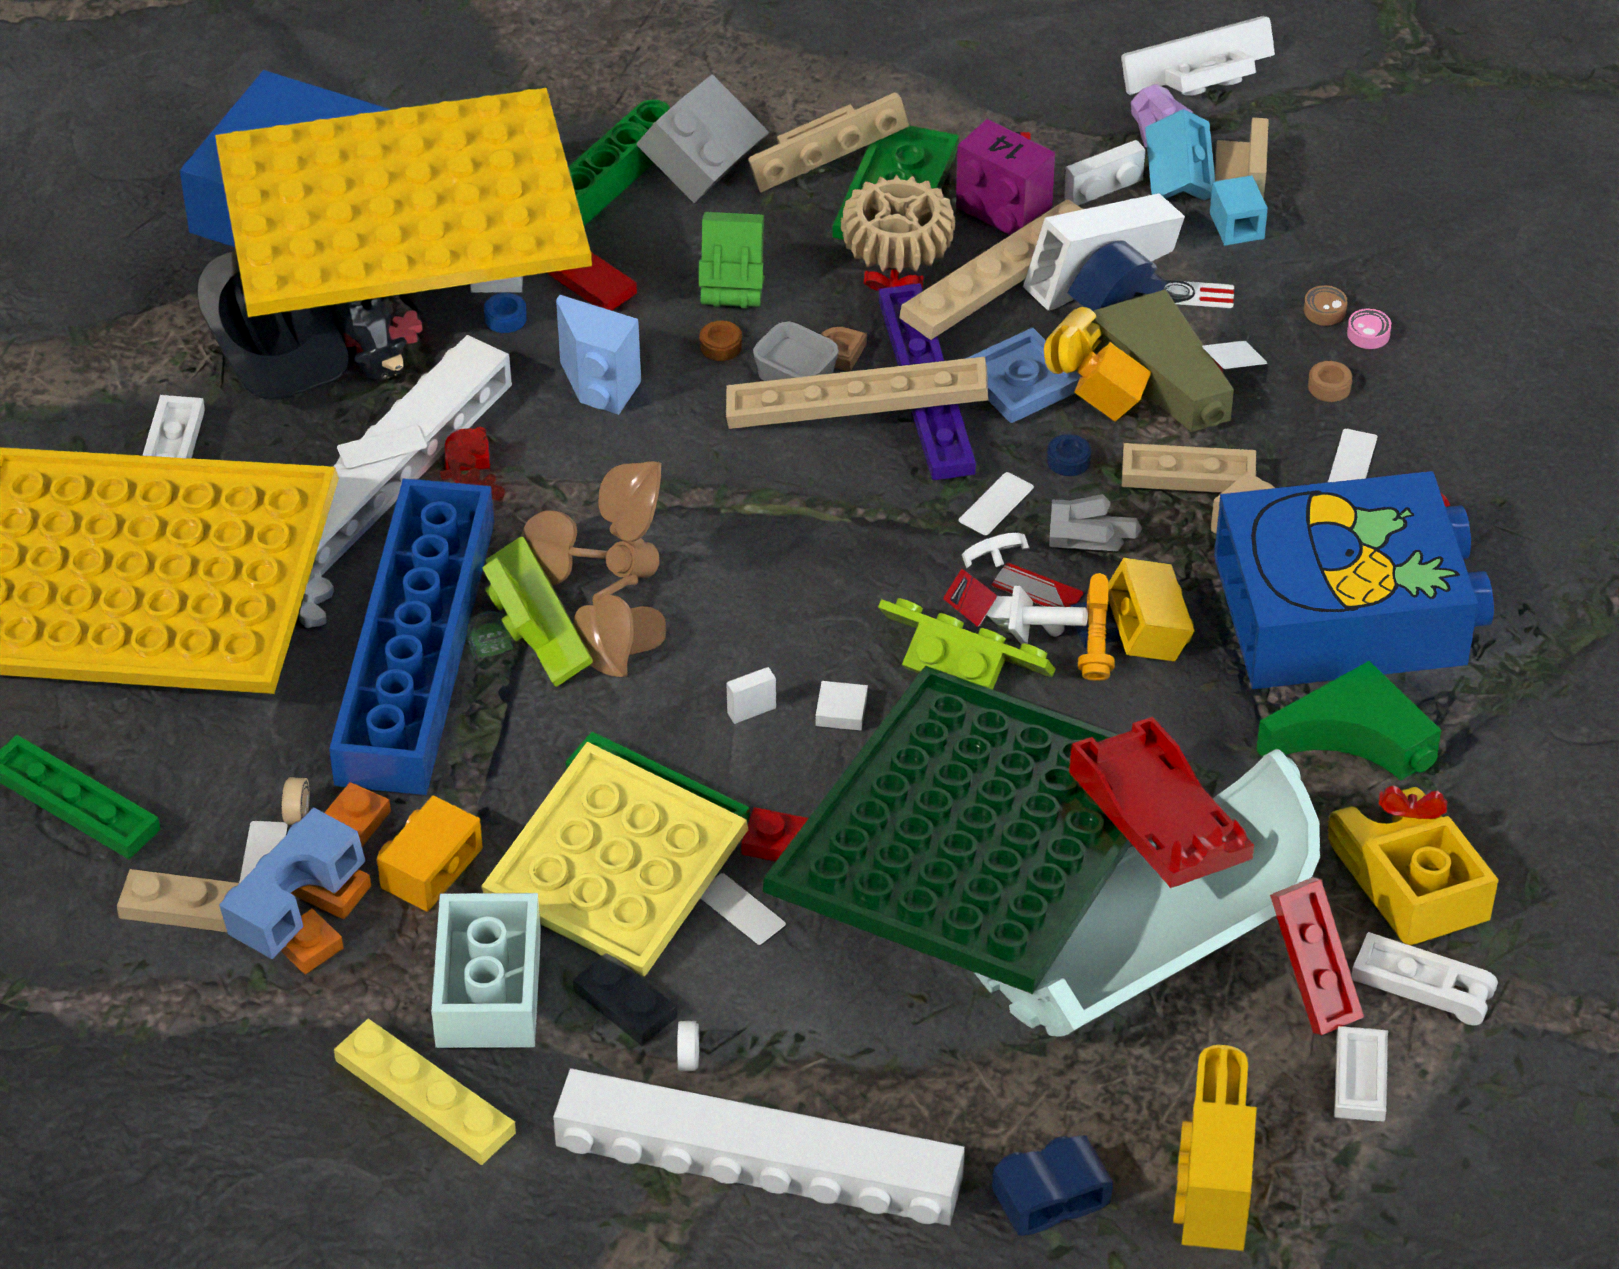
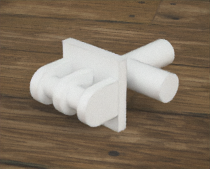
[987,586,1088,644]

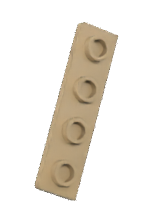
[749,92,909,193]

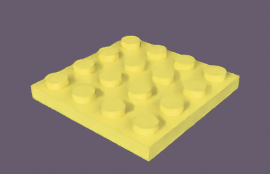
[481,742,748,977]

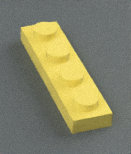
[334,1018,516,1165]

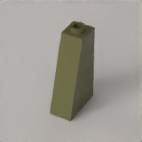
[1091,290,1234,432]

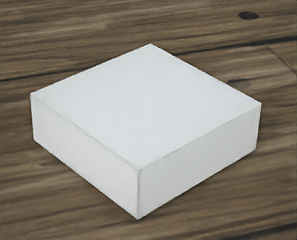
[727,667,776,724]
[816,681,868,731]

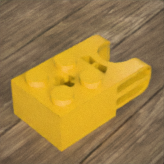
[1328,787,1499,946]
[1173,1045,1257,1251]

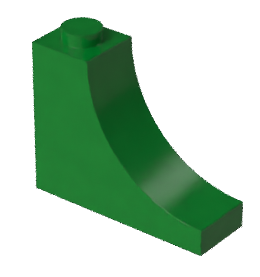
[1256,661,1441,781]

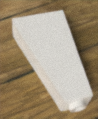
[1023,193,1185,311]

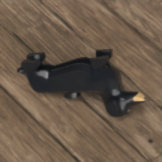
[329,297,407,381]

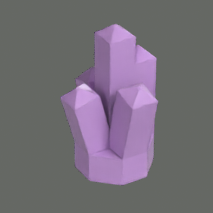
[1131,84,1192,147]

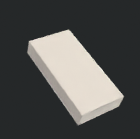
[1334,1026,1388,1122]

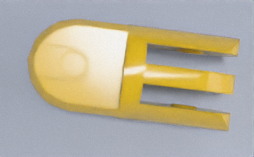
[1044,307,1101,374]

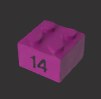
[956,119,1055,235]

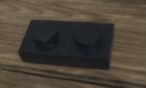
[573,953,677,1046]

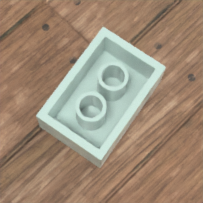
[431,893,541,1048]

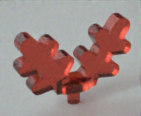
[440,427,505,501]

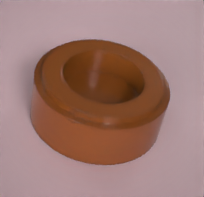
[700,321,742,361]

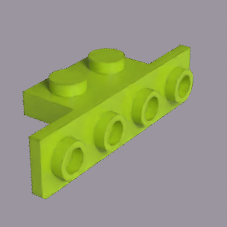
[482,537,593,687]
[878,598,1056,689]

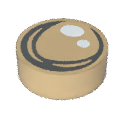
[282,777,310,825]

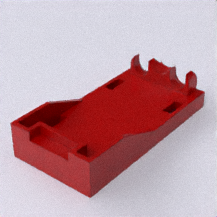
[1069,716,1254,888]

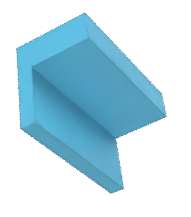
[1145,109,1215,201]

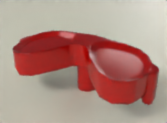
[864,269,924,291]
[1379,786,1447,819]

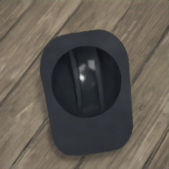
[197,250,348,400]

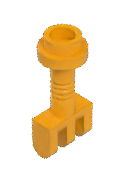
[1078,573,1115,681]

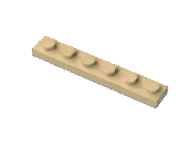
[899,199,1083,340]
[726,357,989,429]

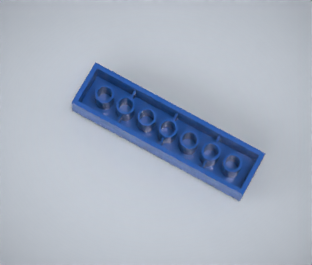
[329,478,494,795]

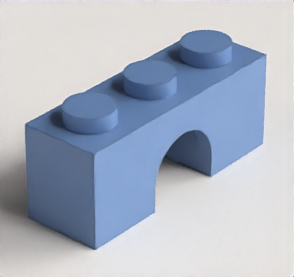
[219,807,365,959]

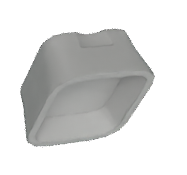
[753,321,839,381]

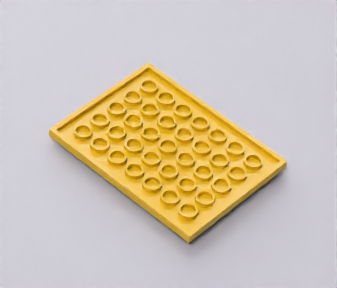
[215,88,592,317]
[0,447,339,694]

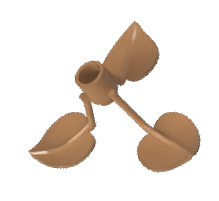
[521,461,661,677]

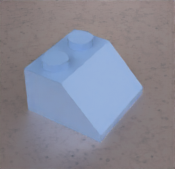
[556,295,641,415]

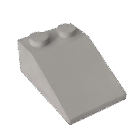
[636,74,769,203]

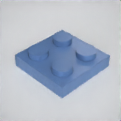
[965,327,1081,423]

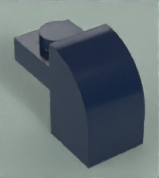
[1067,240,1168,311]

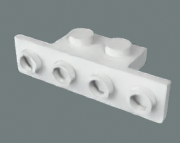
[1121,16,1275,95]

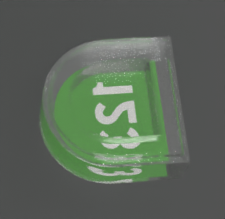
[466,611,518,660]

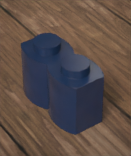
[992,1135,1113,1236]

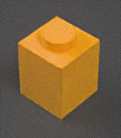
[1074,342,1151,422]

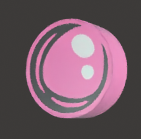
[1347,309,1391,349]

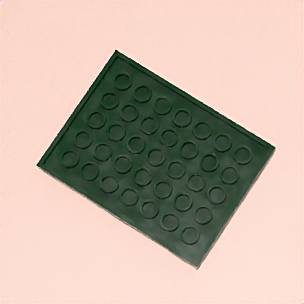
[762,666,1131,994]

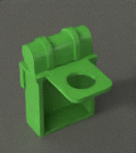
[699,212,765,309]

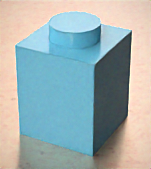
[1210,175,1267,246]

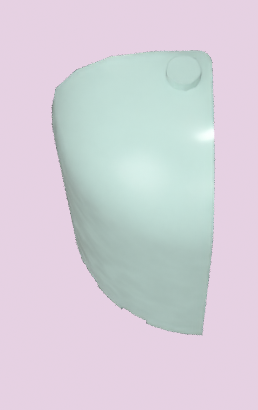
[974,749,1320,1036]

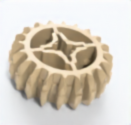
[841,174,955,274]

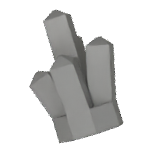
[1049,494,1142,551]

